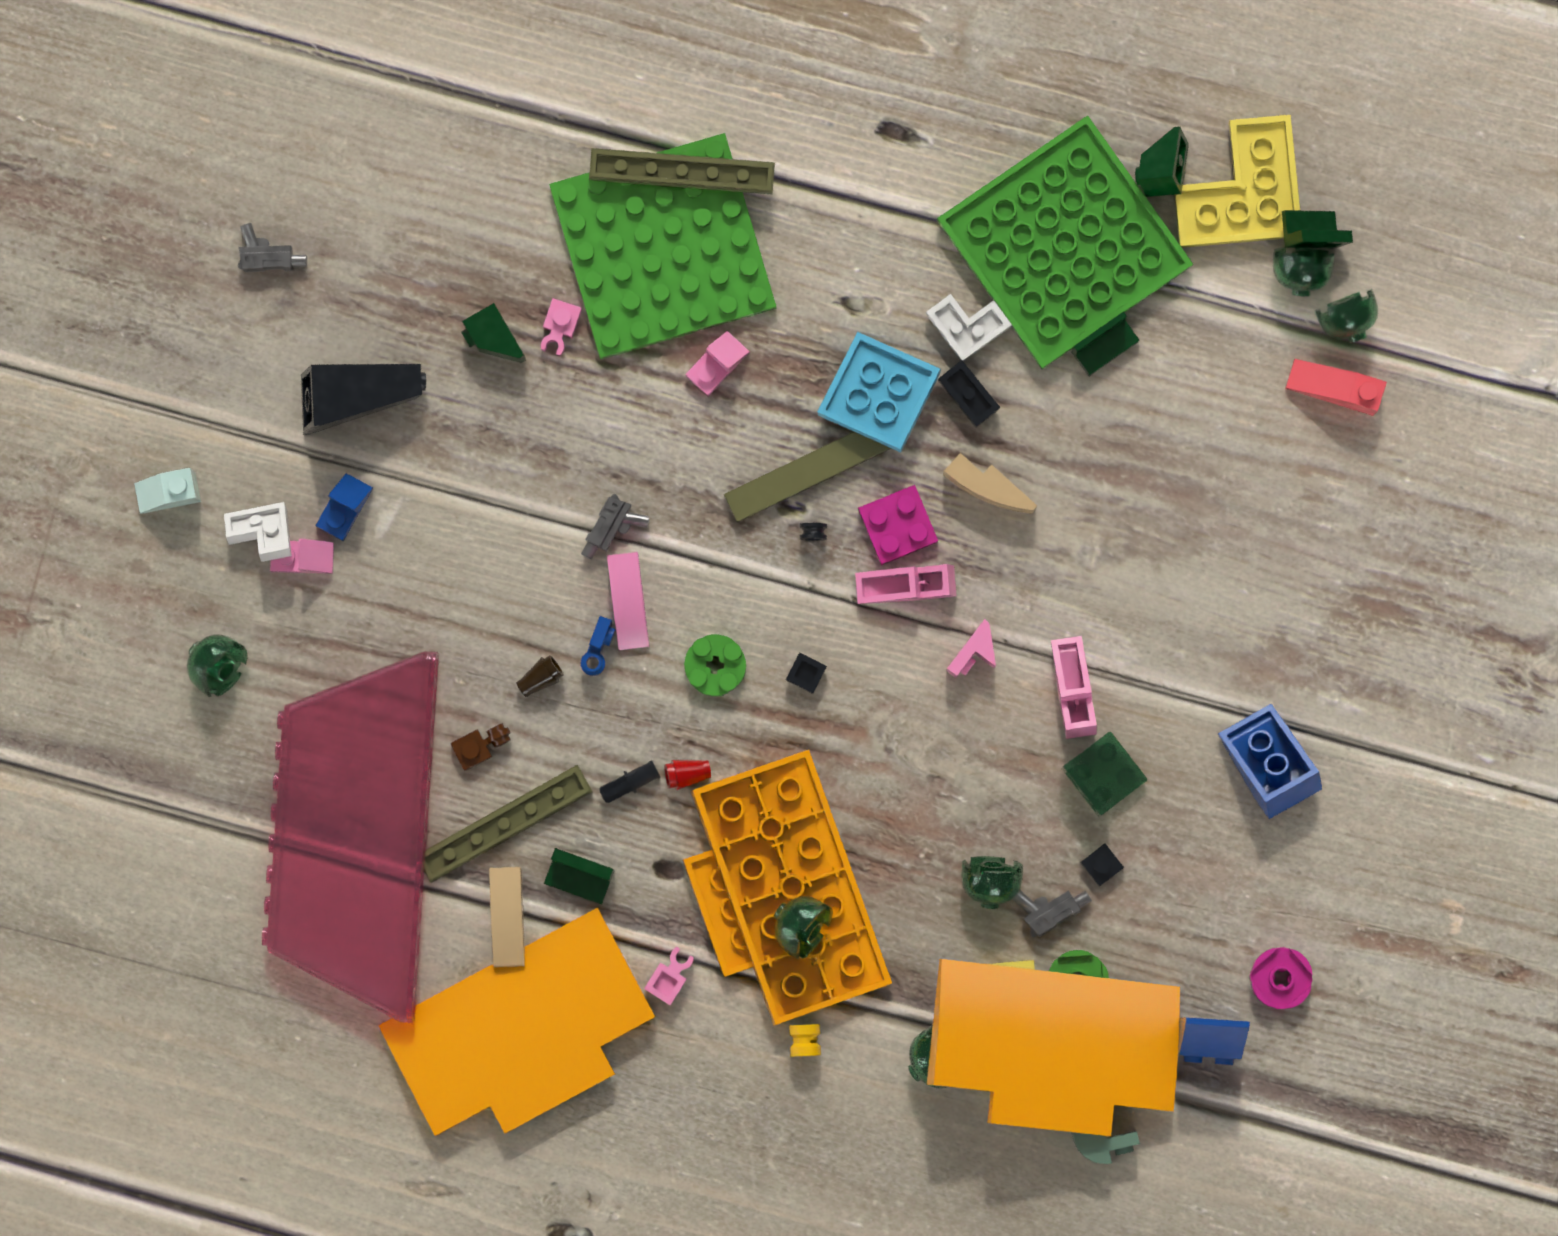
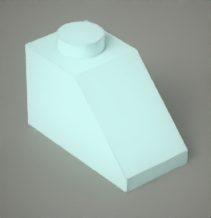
[134,468,201,514]

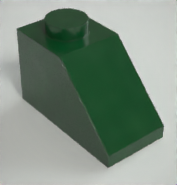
[1135,126,1189,197]
[461,303,526,363]

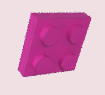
[858,485,938,566]

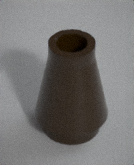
[516,655,564,697]

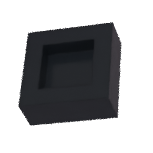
[786,652,827,694]
[1080,843,1124,887]

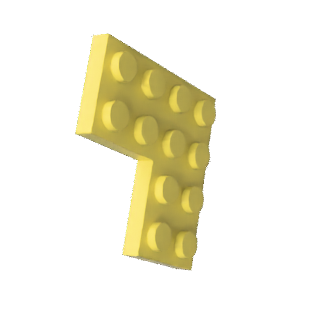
[1174,115,1300,248]

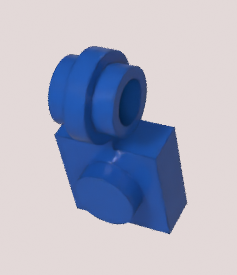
[580,616,616,676]

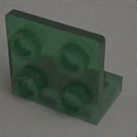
[1061,732,1147,817]

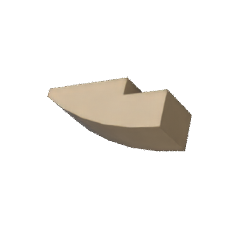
[943,453,1037,514]
[489,867,525,967]

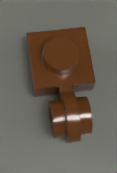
[450,723,511,771]

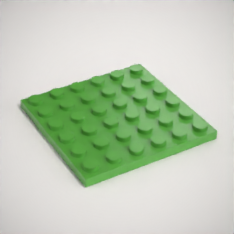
[937,115,1193,369]
[549,133,777,360]

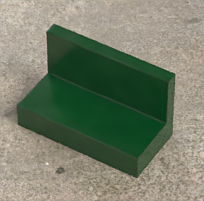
[1282,210,1353,249]
[1071,311,1140,377]
[544,848,615,905]

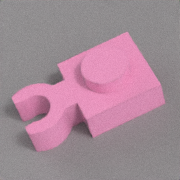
[541,298,582,357]
[644,947,694,1006]

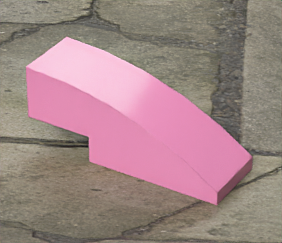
[607,552,649,651]
[855,564,957,604]
[1051,636,1097,739]

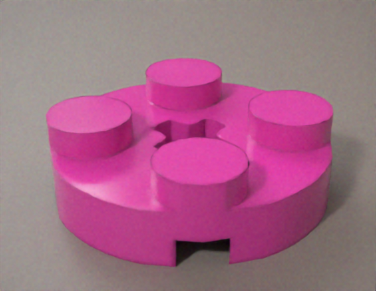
[1249,947,1313,1009]

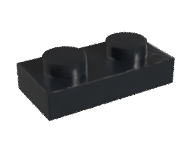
[938,360,1000,428]

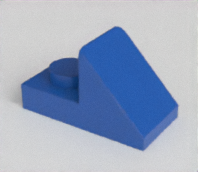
[315,473,373,542]

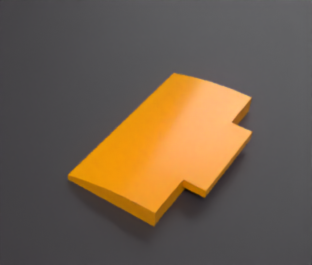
[682,749,892,1026]
[378,907,656,1136]
[927,959,1180,1136]

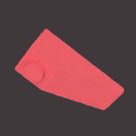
[1285,359,1387,416]

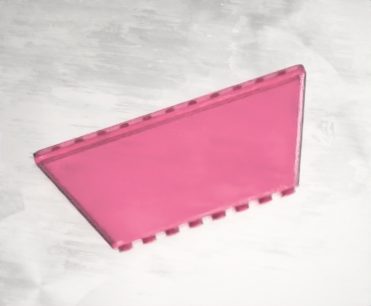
[262,651,439,1024]

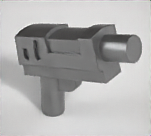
[238,223,307,272]
[581,494,650,560]
[1013,890,1092,937]

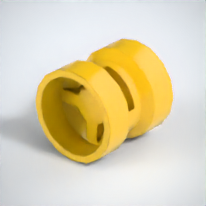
[789,1024,821,1057]

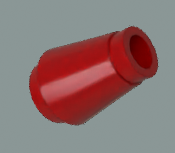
[664,760,711,790]

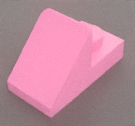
[685,331,750,396]
[270,539,334,574]
[946,619,996,678]

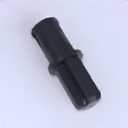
[599,760,661,803]

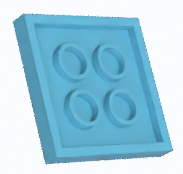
[817,332,941,453]

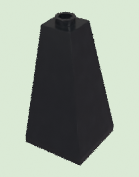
[301,364,426,435]

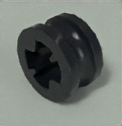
[800,523,827,541]

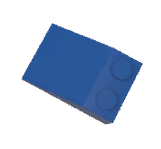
[1218,704,1322,819]
[1178,1017,1250,1065]

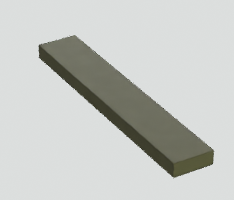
[589,148,775,195]
[724,432,892,523]
[416,765,593,883]

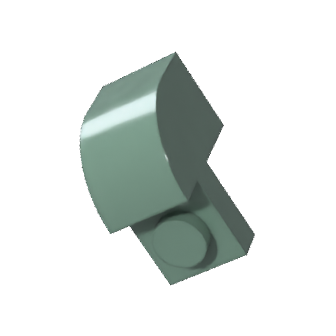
[1071,1131,1140,1164]

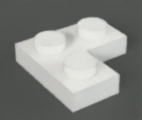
[926,294,1012,362]
[224,502,292,562]

